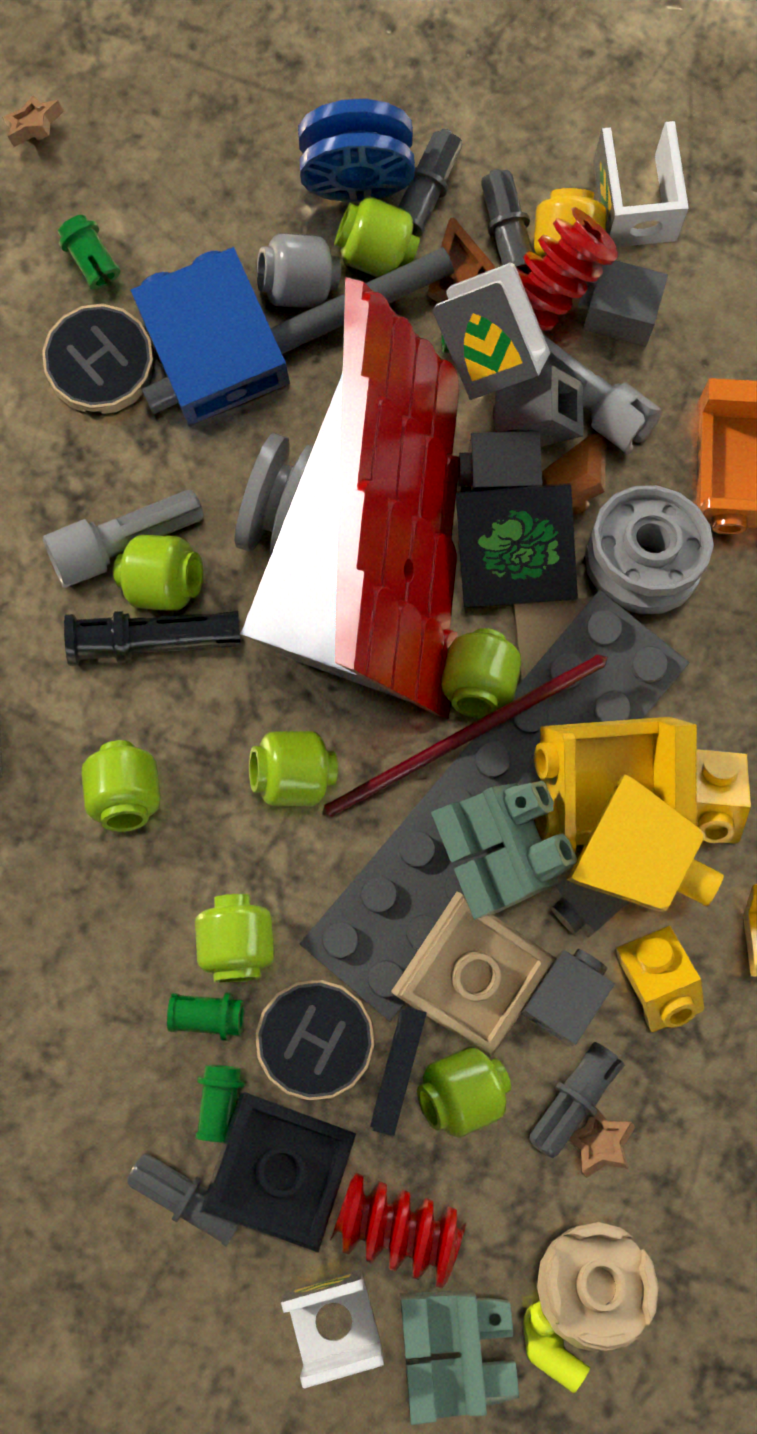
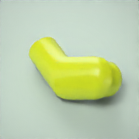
[522,1301,591,1394]

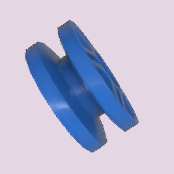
[298,99,415,202]

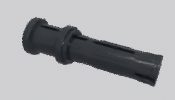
[64,611,241,666]

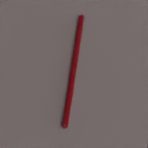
[322,654,608,817]

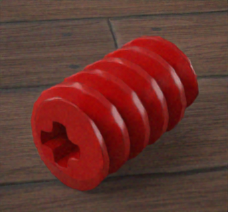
[517,207,618,331]
[330,1173,466,1289]

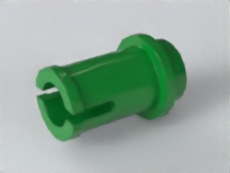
[58,215,121,290]
[167,993,245,1041]
[195,1064,245,1143]

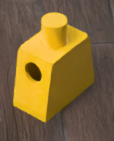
[566,774,724,912]

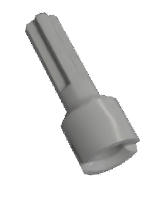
[543,335,662,455]
[43,490,203,588]

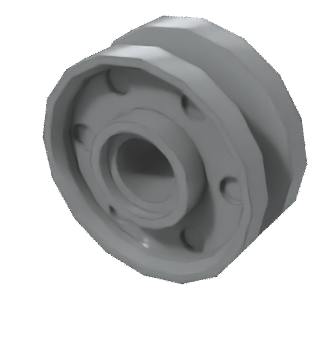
[234,433,314,555]
[584,485,714,614]

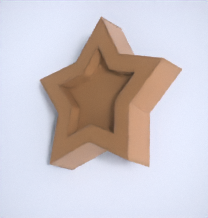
[2,96,64,147]
[568,1107,636,1178]

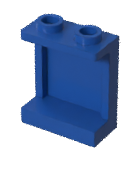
[131,247,290,426]

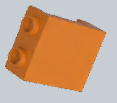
[697,378,757,534]

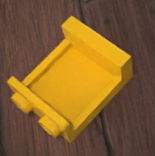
[534,717,697,853]

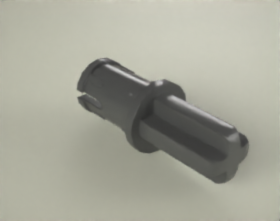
[398,128,462,237]
[481,169,532,274]
[529,1042,625,1158]
[127,1154,238,1247]

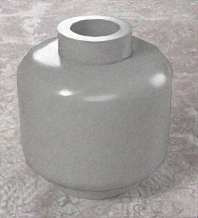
[257,233,341,308]

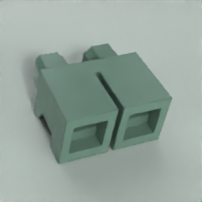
[431,781,577,920]
[400,1290,519,1425]

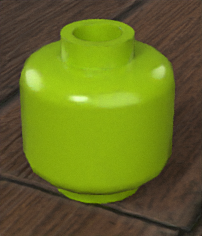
[334,196,420,278]
[113,535,203,611]
[441,628,521,718]
[249,731,338,806]
[81,740,161,832]
[195,894,275,983]
[417,1047,511,1138]

